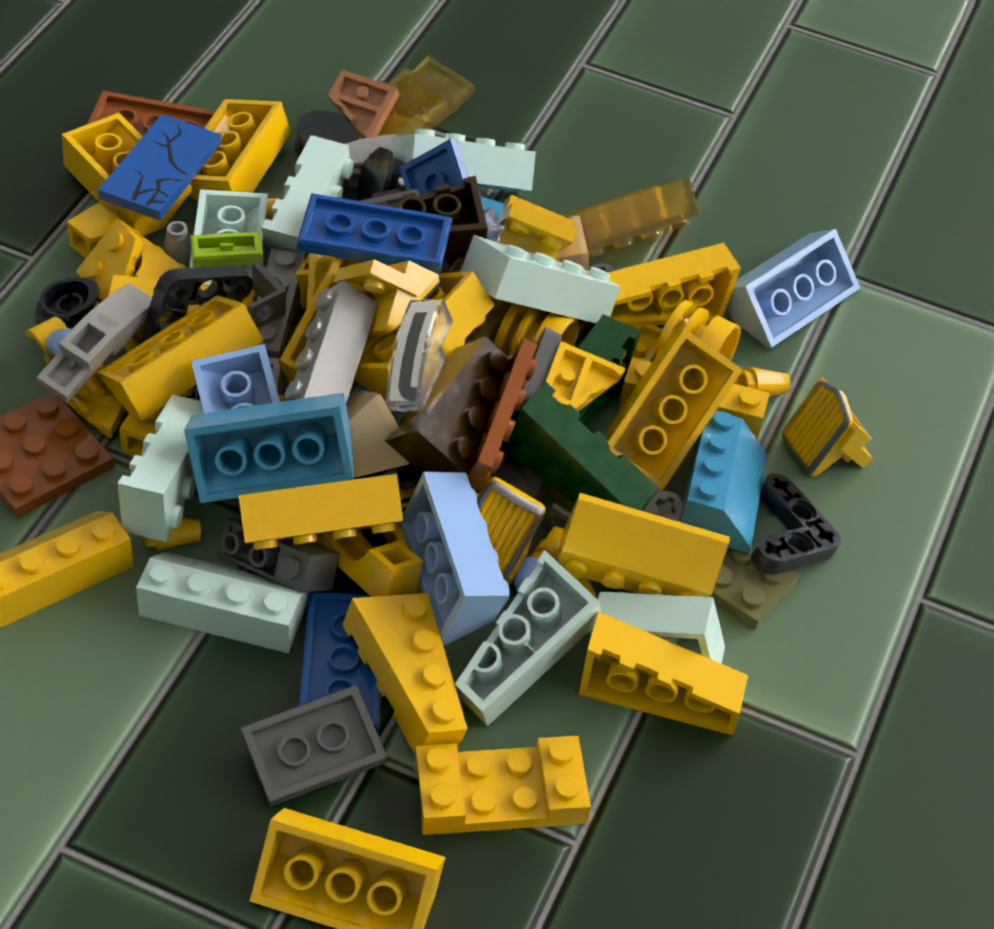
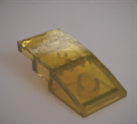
[354,55,475,139]

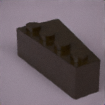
[375,175,488,259]
[385,337,510,476]

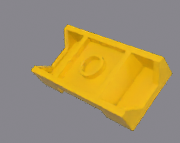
[414,736,591,835]

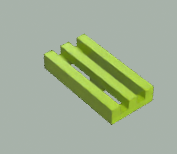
[190,232,263,268]

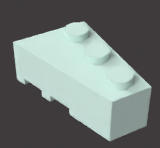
[590,592,725,664]

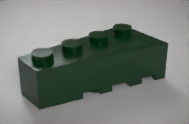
[577,314,641,429]
[505,382,659,511]

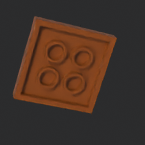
[0,392,114,518]

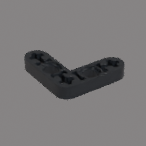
[138,266,254,345]
[750,473,841,575]

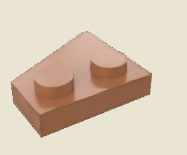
[328,70,400,139]

